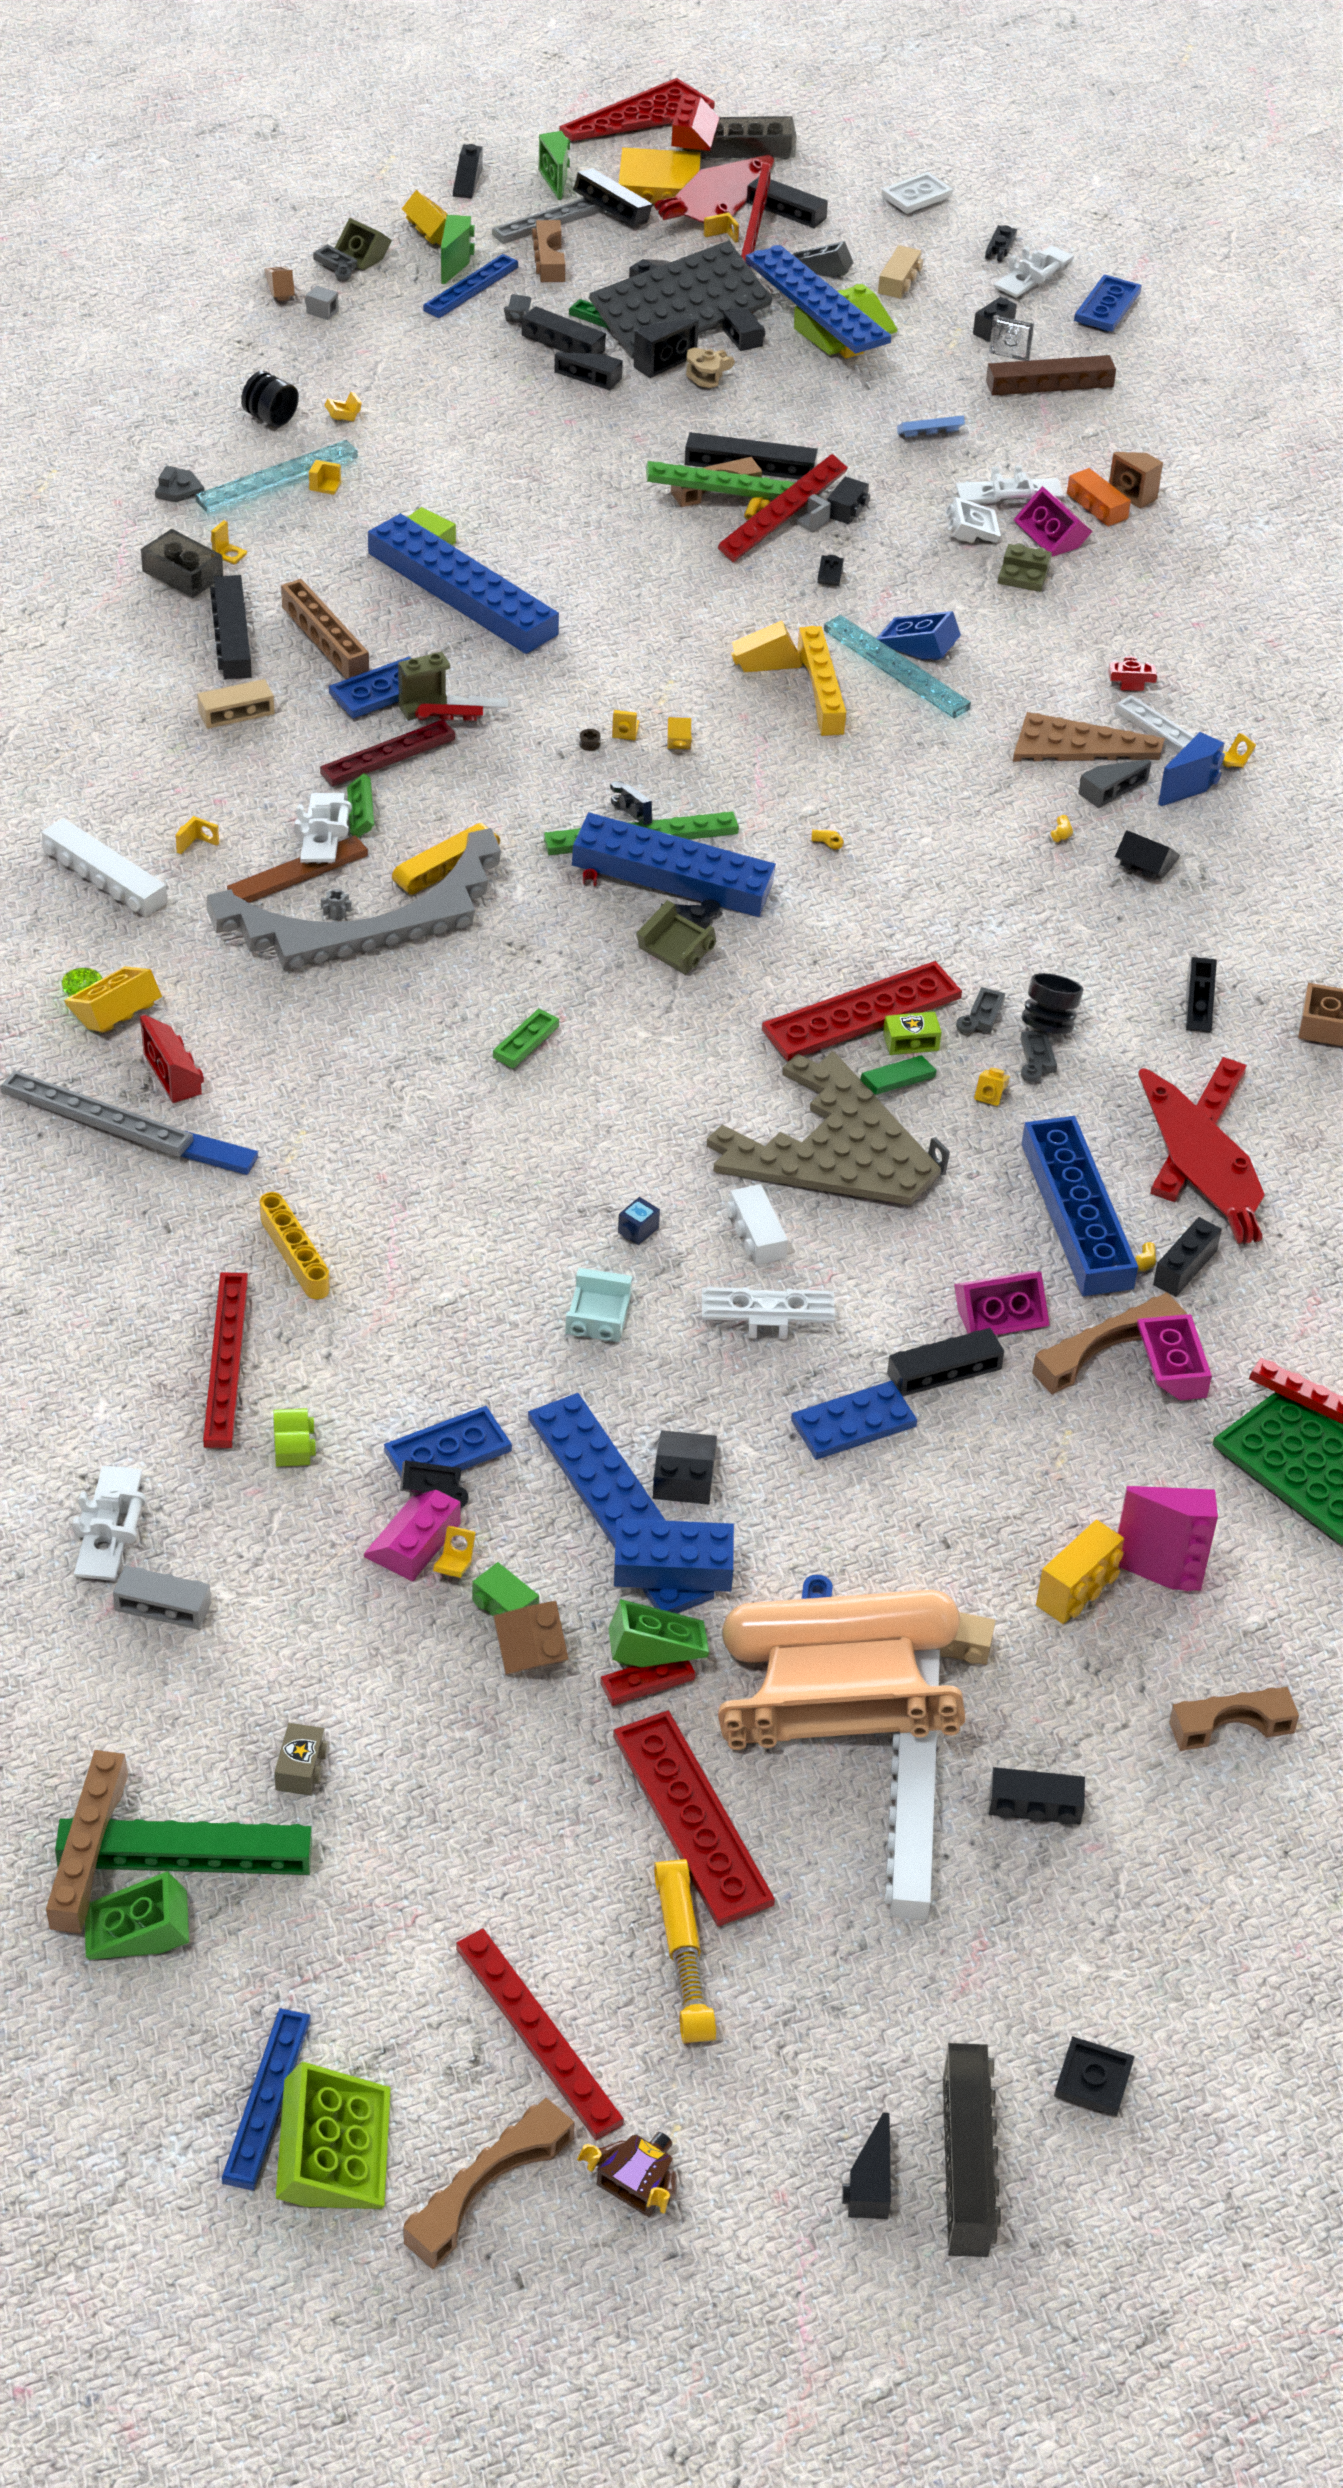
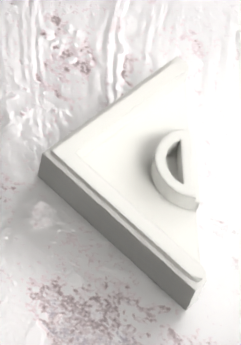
[447,695,508,709]

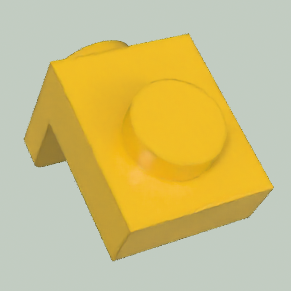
[324,392,362,422]
[974,1068,1010,1106]

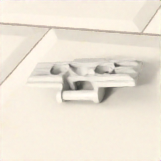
[993,246,1074,298]
[956,465,1064,504]
[294,793,352,864]
[702,1287,835,1339]
[72,1466,146,1581]

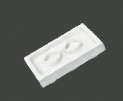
[881,172,953,214]

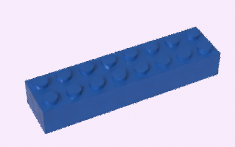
[571,812,776,917]
[1021,1116,1138,1296]

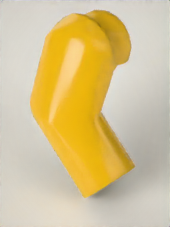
[1050,815,1073,842]
[1135,1242,1156,1272]

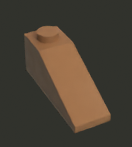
[264,266,295,301]

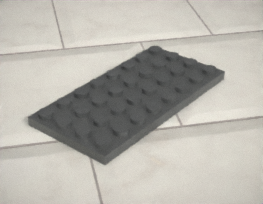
[589,240,772,359]

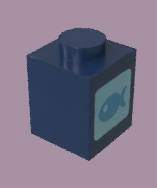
[618,1197,660,1245]

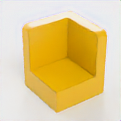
[309,460,341,495]

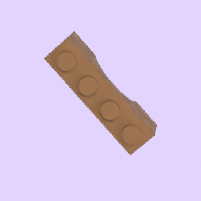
[532,220,565,282]
[671,457,762,507]
[1169,1687,1299,1751]

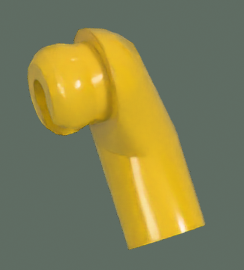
[744,497,770,520]
[811,829,844,850]

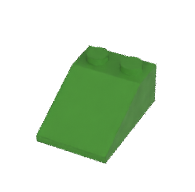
[538,131,570,200]
[441,215,475,284]
[608,1599,709,1667]
[85,1871,189,1960]

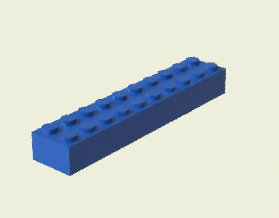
[368,513,559,654]

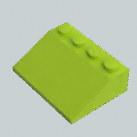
[794,284,898,355]
[275,2061,391,2209]

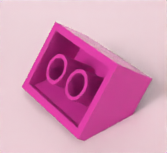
[1014,486,1093,557]
[954,1271,1050,1335]
[1137,1314,1212,1400]
[364,1490,461,1582]

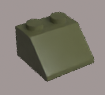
[335,218,392,271]

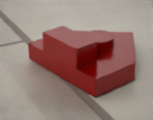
[1108,655,1157,691]

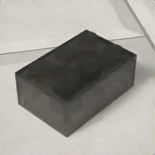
[141,529,223,598]

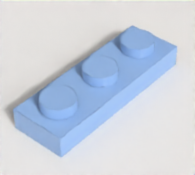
[897,415,965,437]

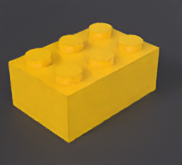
[1036,1519,1124,1625]

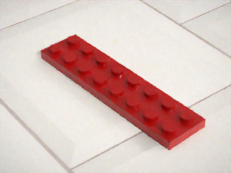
[762,960,962,1062]
[613,1710,775,1927]

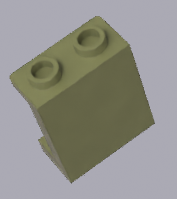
[398,651,450,721]
[636,900,717,975]

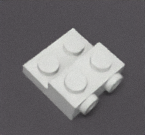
[945,497,1000,543]

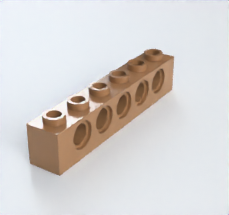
[281,578,369,679]

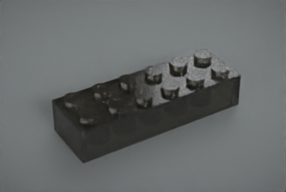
[677,116,797,160]
[942,2043,1001,2257]

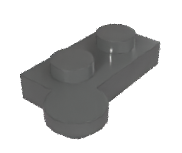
[313,244,357,280]
[956,987,1006,1033]
[1020,1030,1057,1082]

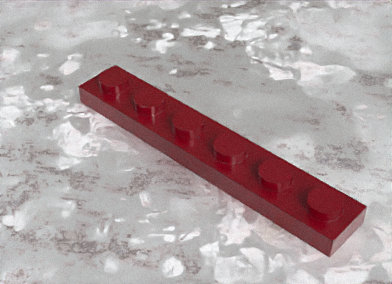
[320,719,455,787]

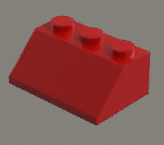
[671,94,719,151]
[140,1015,204,1103]

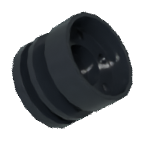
[241,371,299,427]
[1021,973,1084,1034]

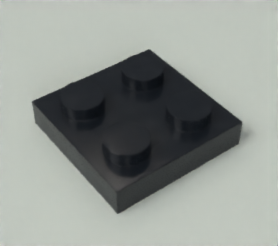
[1054,2036,1135,2117]

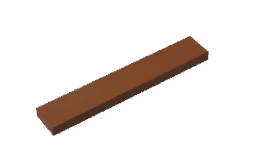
[227,835,368,903]

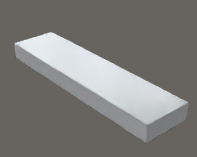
[1114,695,1195,753]

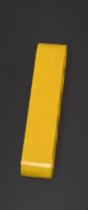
[392,823,500,895]
[259,1192,330,1300]

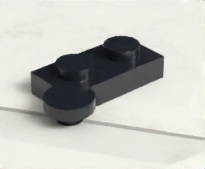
[661,899,720,929]
[400,1460,469,1508]

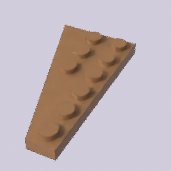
[1013,712,1165,762]

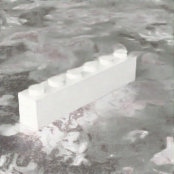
[41,818,167,918]

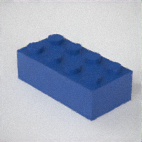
[614,1518,734,1592]

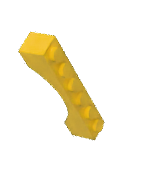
[797,626,846,736]

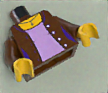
[577,2132,677,2218]

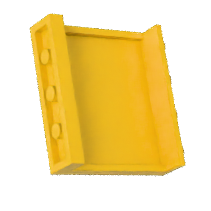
[618,147,701,205]

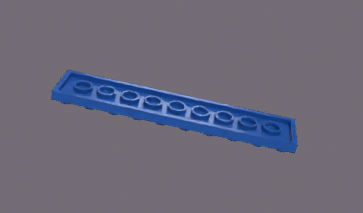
[745,245,891,354]
[528,1393,714,1614]

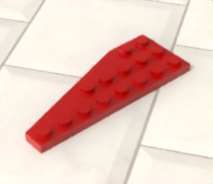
[559,78,715,141]

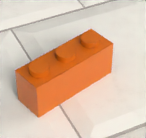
[1067,468,1131,527]

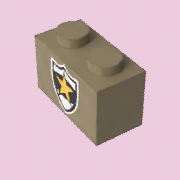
[274,1723,330,1796]

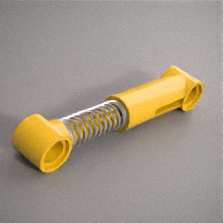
[654,1859,716,2044]

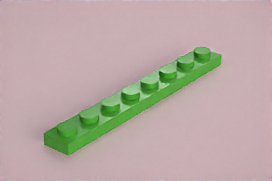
[646,461,819,505]
[544,811,739,856]

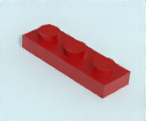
[600,1660,695,1706]

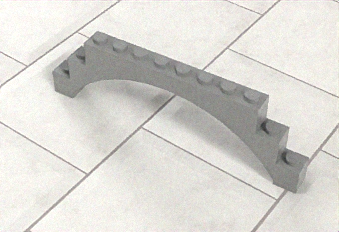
[207,828,501,970]

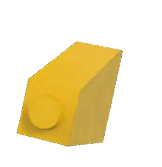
[731,620,803,672]

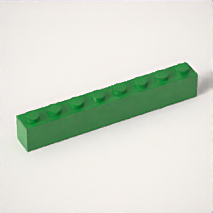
[55,1817,312,1875]

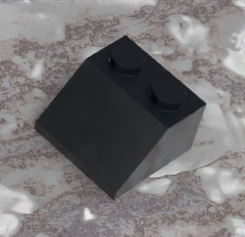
[1114,830,1180,879]

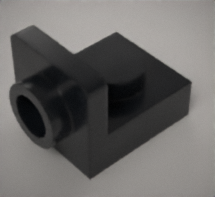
[817,555,844,586]

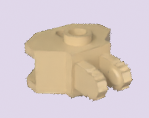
[686,347,735,388]

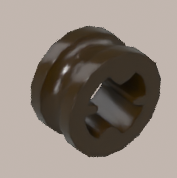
[579,729,601,751]

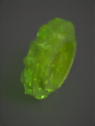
[62,968,103,997]

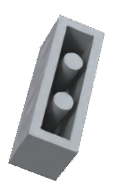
[113,1565,211,1630]

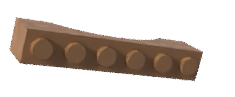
[1032,1292,1187,1394]
[46,1750,128,1934]
[403,2098,575,2270]

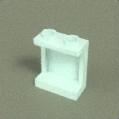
[565,1267,632,1342]

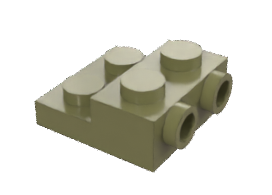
[997,543,1052,592]

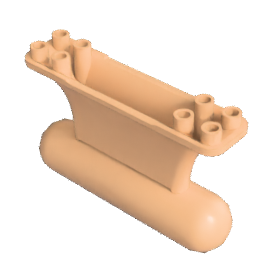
[718,1590,966,1750]

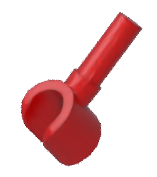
[583,869,597,886]

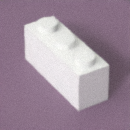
[726,1184,788,1265]

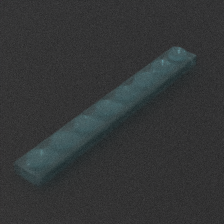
[195,440,358,513]
[824,615,971,718]

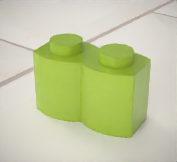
[273,1408,316,1467]

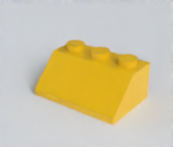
[401,190,448,246]
[64,966,162,1033]

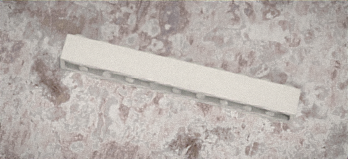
[885,1650,940,1920]

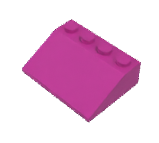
[1117,1486,1218,1591]

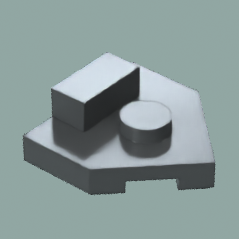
[155,465,205,502]

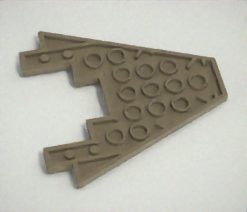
[707,1051,941,1205]

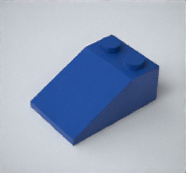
[875,611,961,660]
[1158,732,1225,806]

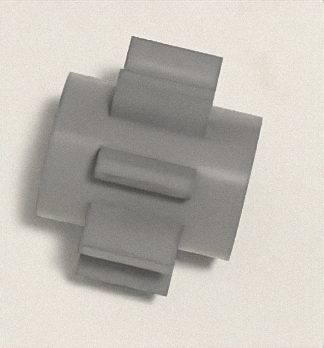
[321,889,352,920]

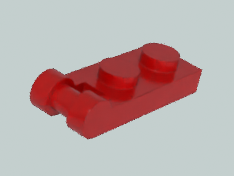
[415,704,483,722]

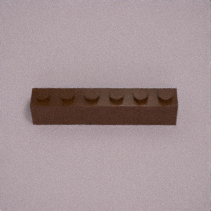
[986,355,1116,396]

